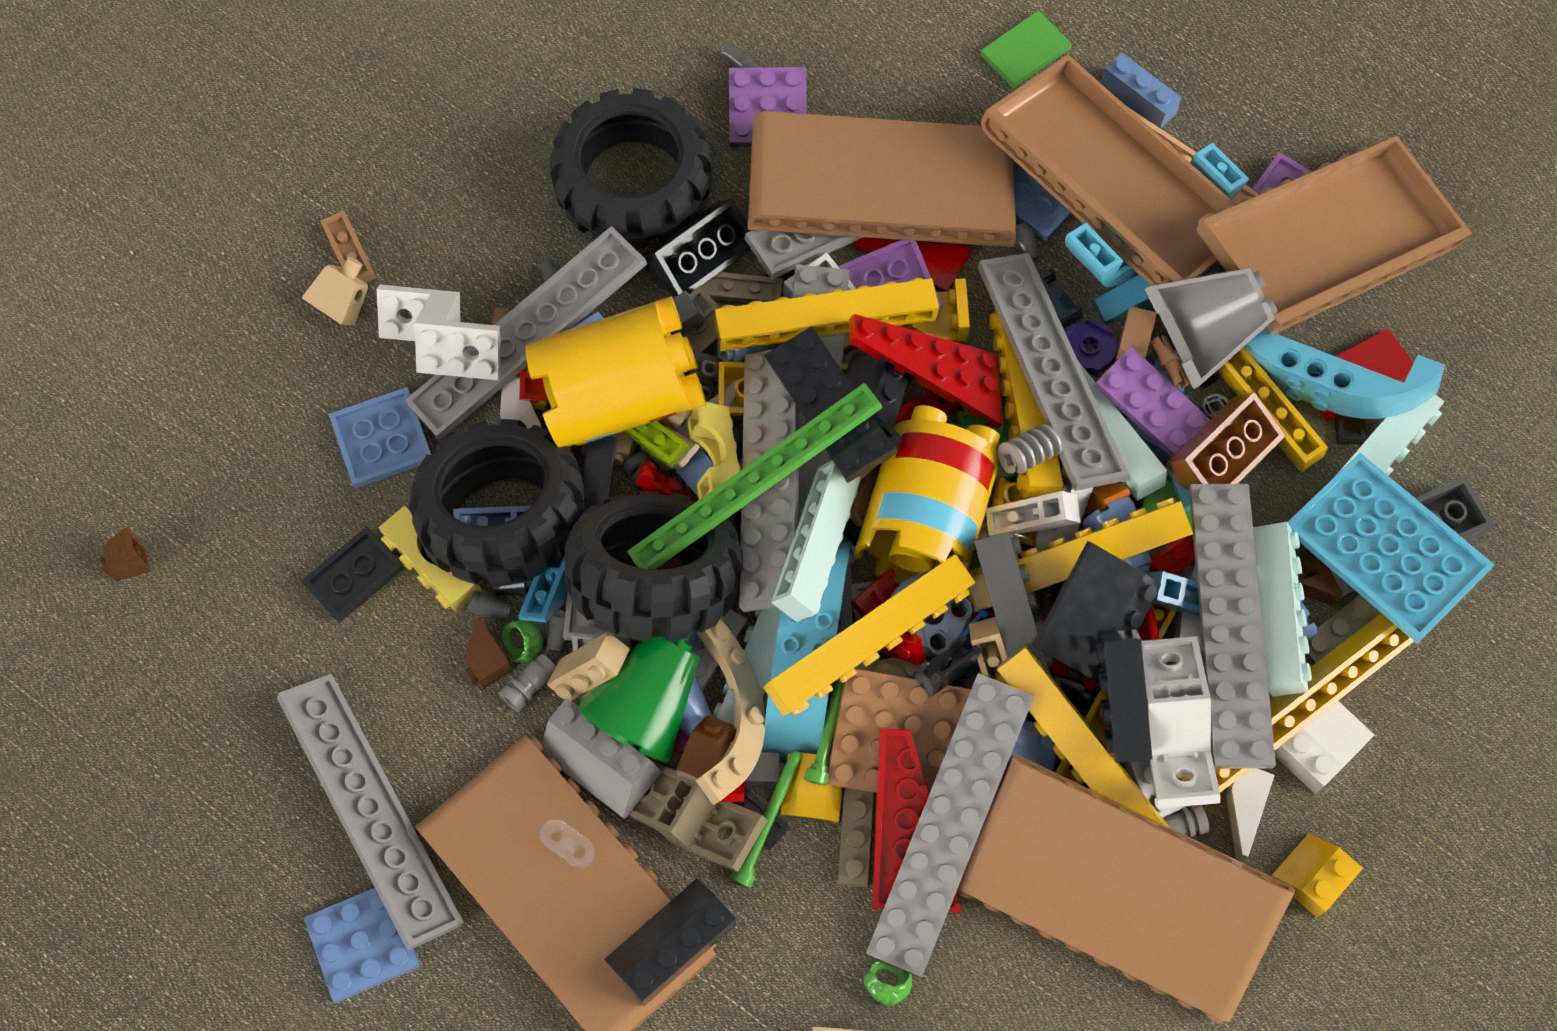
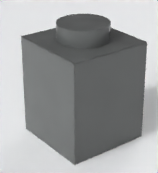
[673,291,706,336]
[744,752,785,788]

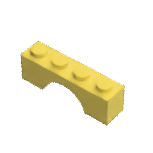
[687,402,740,500]
[379,505,482,613]

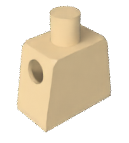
[302,257,368,326]

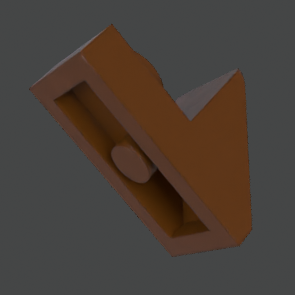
[1299,549,1343,605]

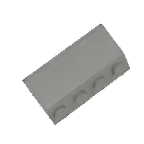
[541,698,662,819]

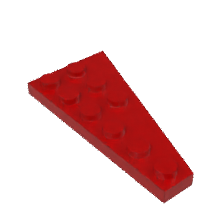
[849,314,1003,429]
[872,728,962,913]

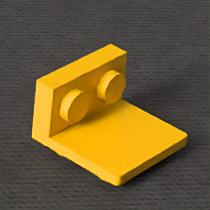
[912,278,970,342]

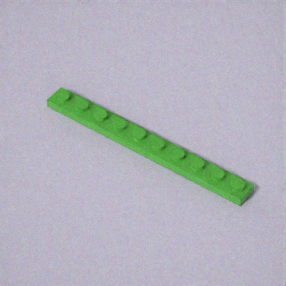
[627,383,883,570]

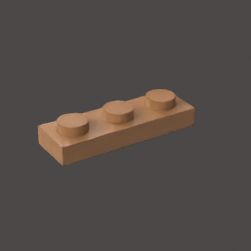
[320,211,376,283]

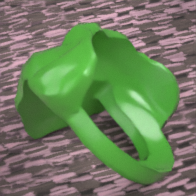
[502,619,544,663]
[864,961,912,1007]

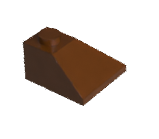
[676,715,736,782]

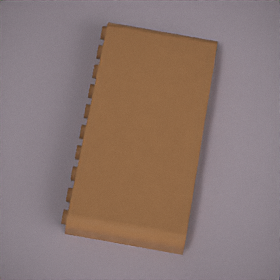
[981,55,1237,286]
[747,111,1016,247]
[1196,136,1472,335]
[415,735,716,1031]
[957,753,1295,1024]

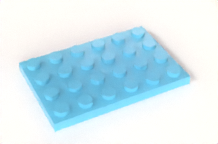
[1288,453,1494,644]

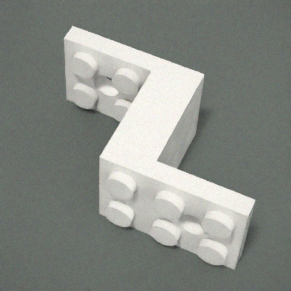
[377,285,501,380]
[1141,636,1220,808]

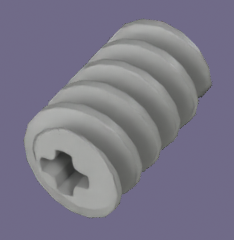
[997,424,1063,474]

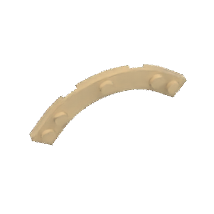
[696,618,765,805]

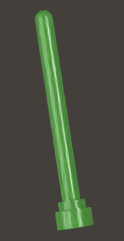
[804,679,844,786]
[729,751,802,888]

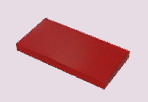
[854,237,972,292]
[1319,328,1414,422]

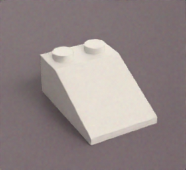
[1274,701,1374,794]

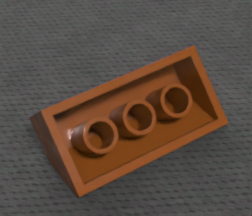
[1166,392,1285,490]

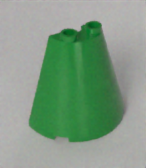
[577,637,700,763]

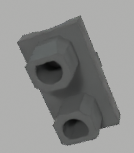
[686,350,720,402]

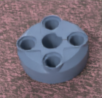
[890,572,972,658]

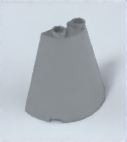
[1145,268,1278,389]

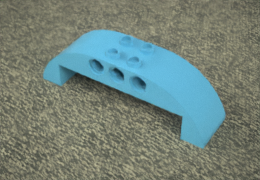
[1065,143,1249,287]
[1244,329,1445,419]
[762,540,851,760]

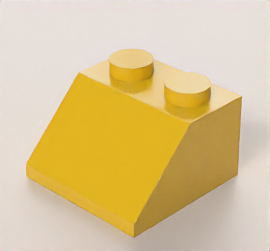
[1271,833,1363,918]

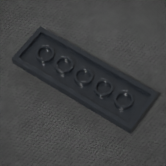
[764,326,897,483]

